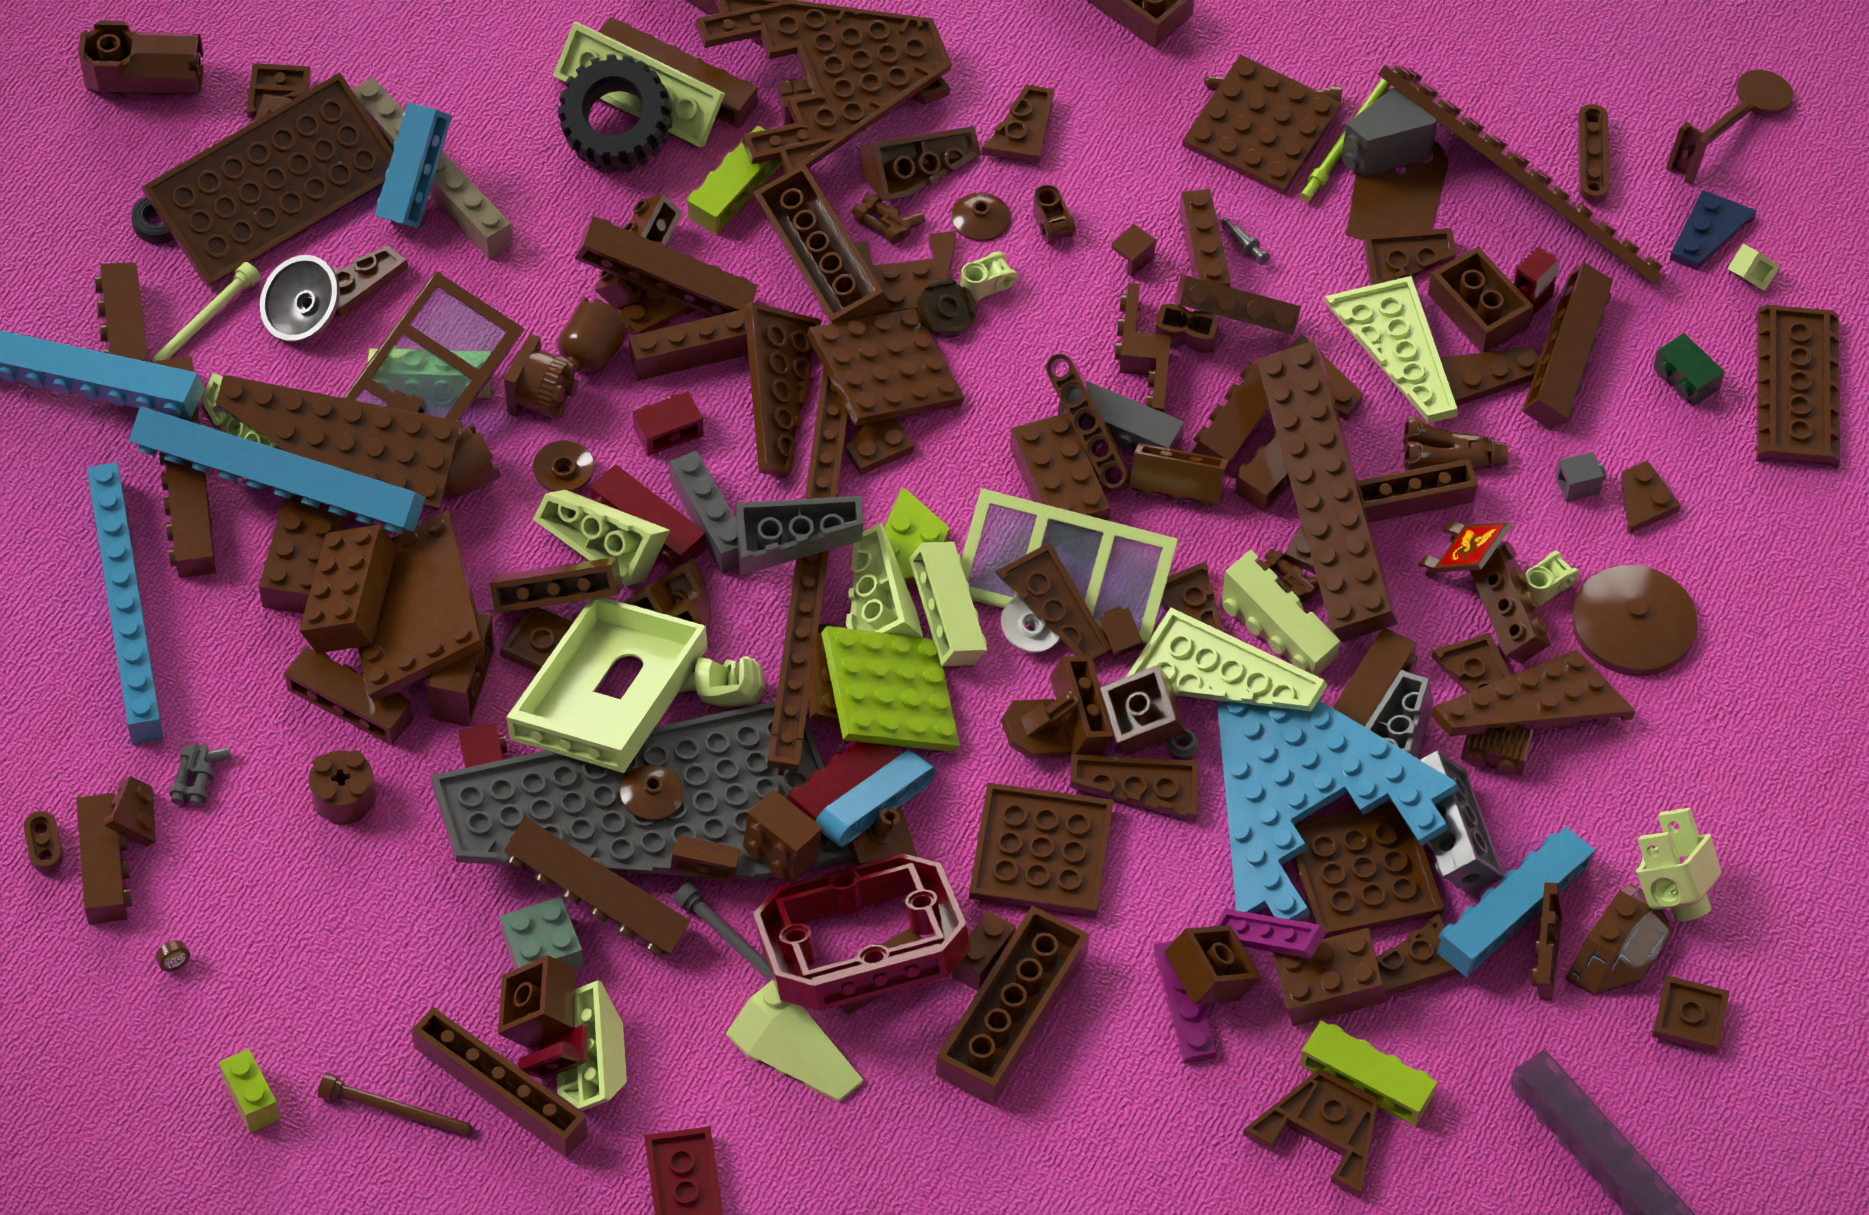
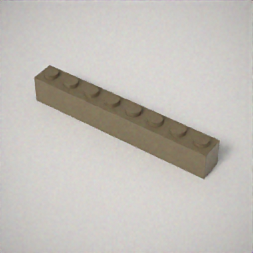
[352,77,513,259]

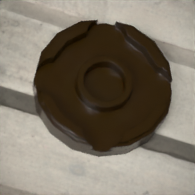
[917,279,977,337]

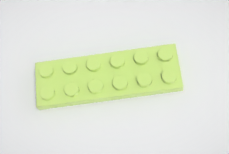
[553,22,725,147]

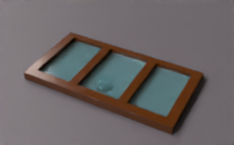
[343,271,525,421]

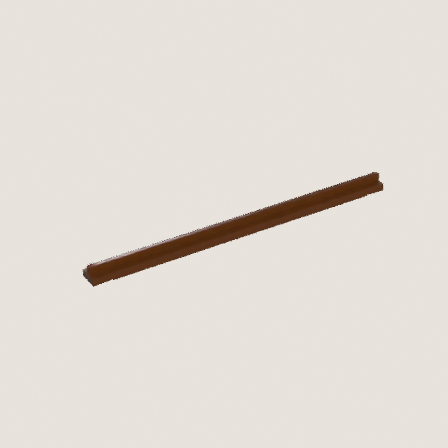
[767,367,848,776]

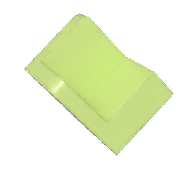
[1728,244,1780,291]

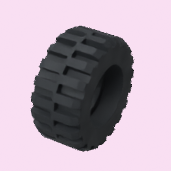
[558,54,673,172]

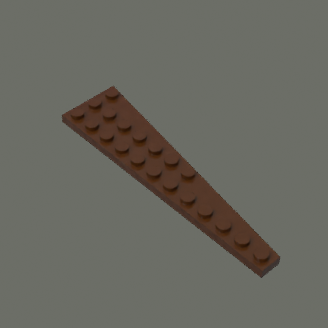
[1378,65,1667,284]

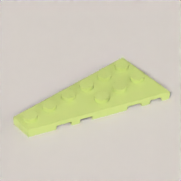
[1325,276,1458,423]
[1126,608,1328,711]

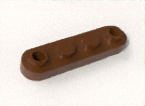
[1578,104,1610,203]

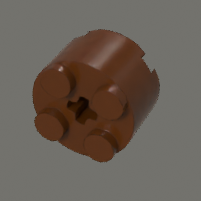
[309,750,376,825]

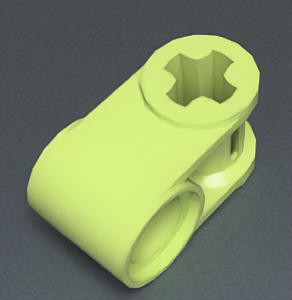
[960,251,1018,301]
[1525,551,1580,606]

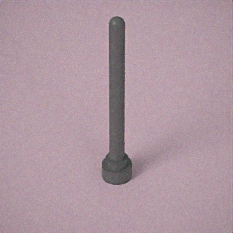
[673,882,773,981]

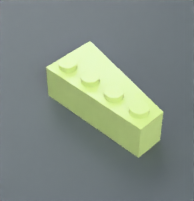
[533,490,670,586]
[1221,549,1340,676]

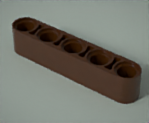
[1046,354,1131,492]

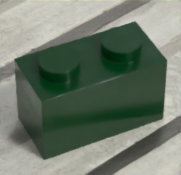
[1653,333,1725,406]

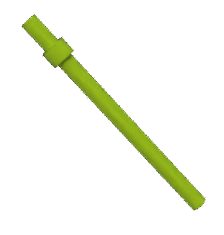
[1300,79,1391,202]

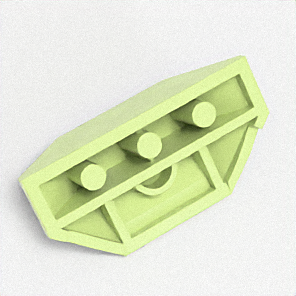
[556,980,627,1111]

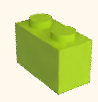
[219,1049,280,1133]

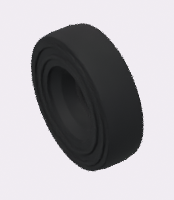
[131,196,174,244]

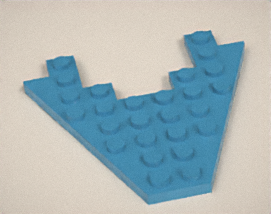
[1217,700,1459,921]

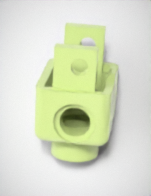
[1636,808,1721,922]

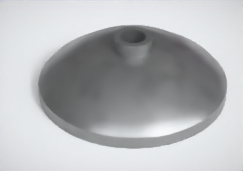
[260,255,340,342]

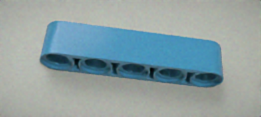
[815,750,936,847]

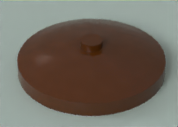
[1572,565,1697,676]

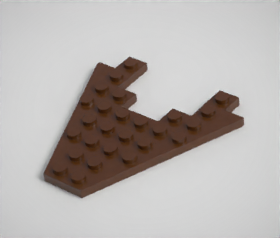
[696,0,952,174]

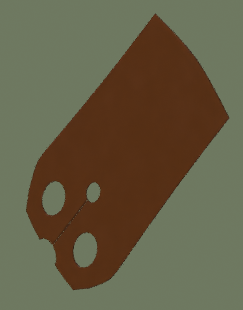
[1346,141,1449,240]

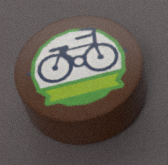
[155,940,190,972]

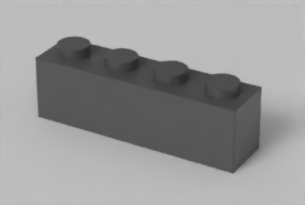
[1058,380,1184,452]
[669,450,740,574]

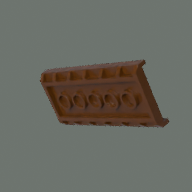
[1756,304,1840,468]

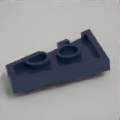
[1669,190,1757,270]

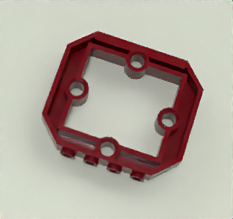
[753,853,971,1011]

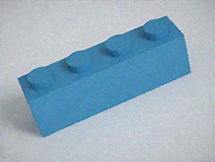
[375,102,452,229]

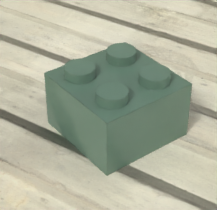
[499,896,584,971]

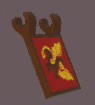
[1418,521,1512,578]

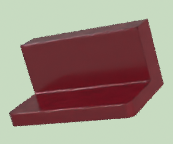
[518,1024,588,1080]

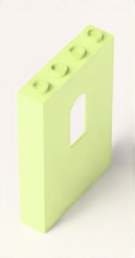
[507,597,708,773]

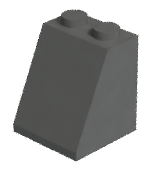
[1341,87,1437,176]

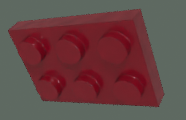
[644,1126,723,1215]

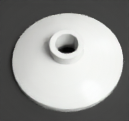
[1001,597,1058,653]

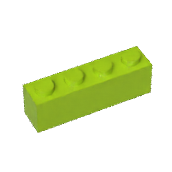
[687,125,781,235]
[1299,1021,1437,1127]

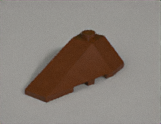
[858,126,980,201]

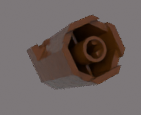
[78,20,204,94]

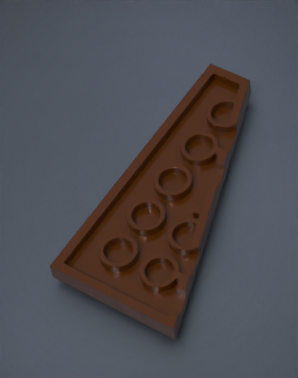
[1431,649,1635,736]

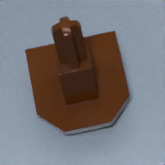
[1000,691,1080,759]

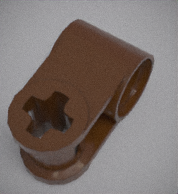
[1033,184,1076,243]

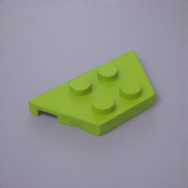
[884,488,950,584]

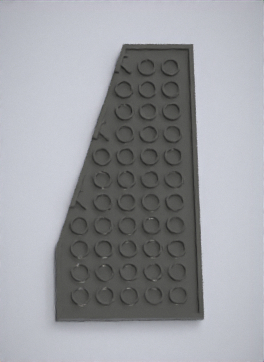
[431,701,852,880]

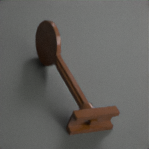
[1666,70,1793,184]

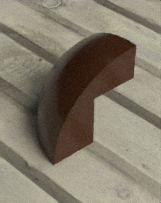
[624,558,711,628]

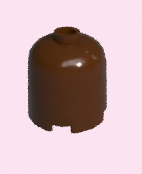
[557,297,632,374]
[445,424,501,498]

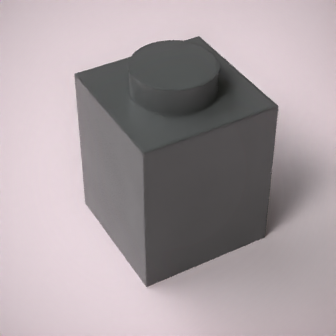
[1555,452,1606,502]

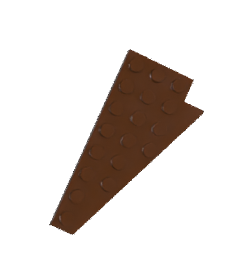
[216,374,463,532]

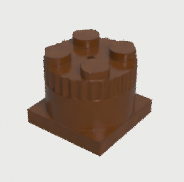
[504,334,578,419]

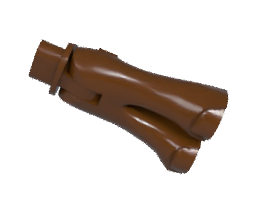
[1403,416,1508,471]

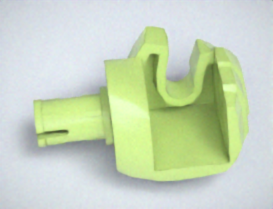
[678,657,765,708]

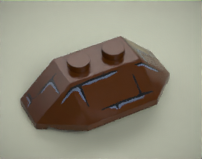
[1565,883,1673,996]

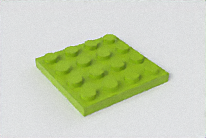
[821,626,960,752]

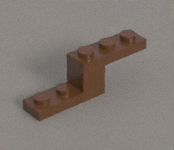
[1114,283,1171,413]

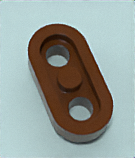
[24,811,63,872]

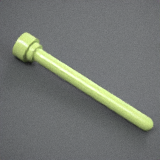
[152,262,261,364]

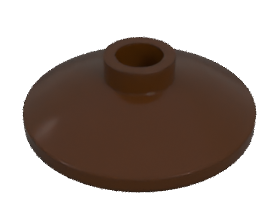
[951,192,1010,241]
[533,440,594,492]
[620,765,684,821]

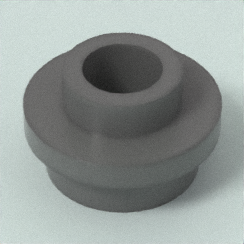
[1167,728,1198,759]

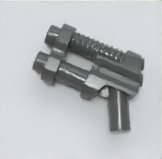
[169,744,232,808]

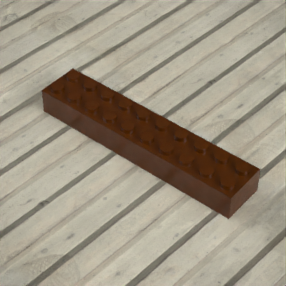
[1256,341,1398,643]

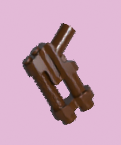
[851,193,926,244]
[1256,549,1320,604]

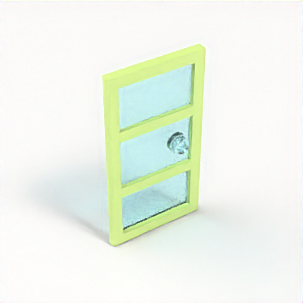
[961,488,1178,646]

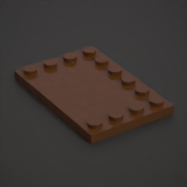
[358,510,486,702]

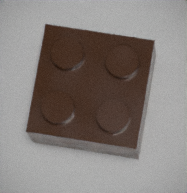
[1100,665,1186,755]
[743,789,822,883]
[1164,925,1261,1005]
[498,955,576,1048]

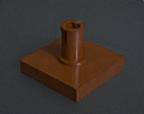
[848,806,918,866]

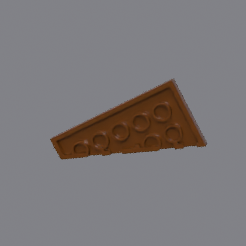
[744,302,822,478]

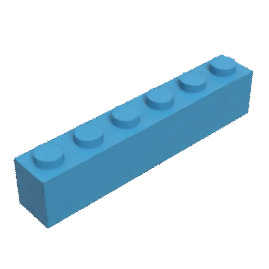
[1437,827,1595,977]

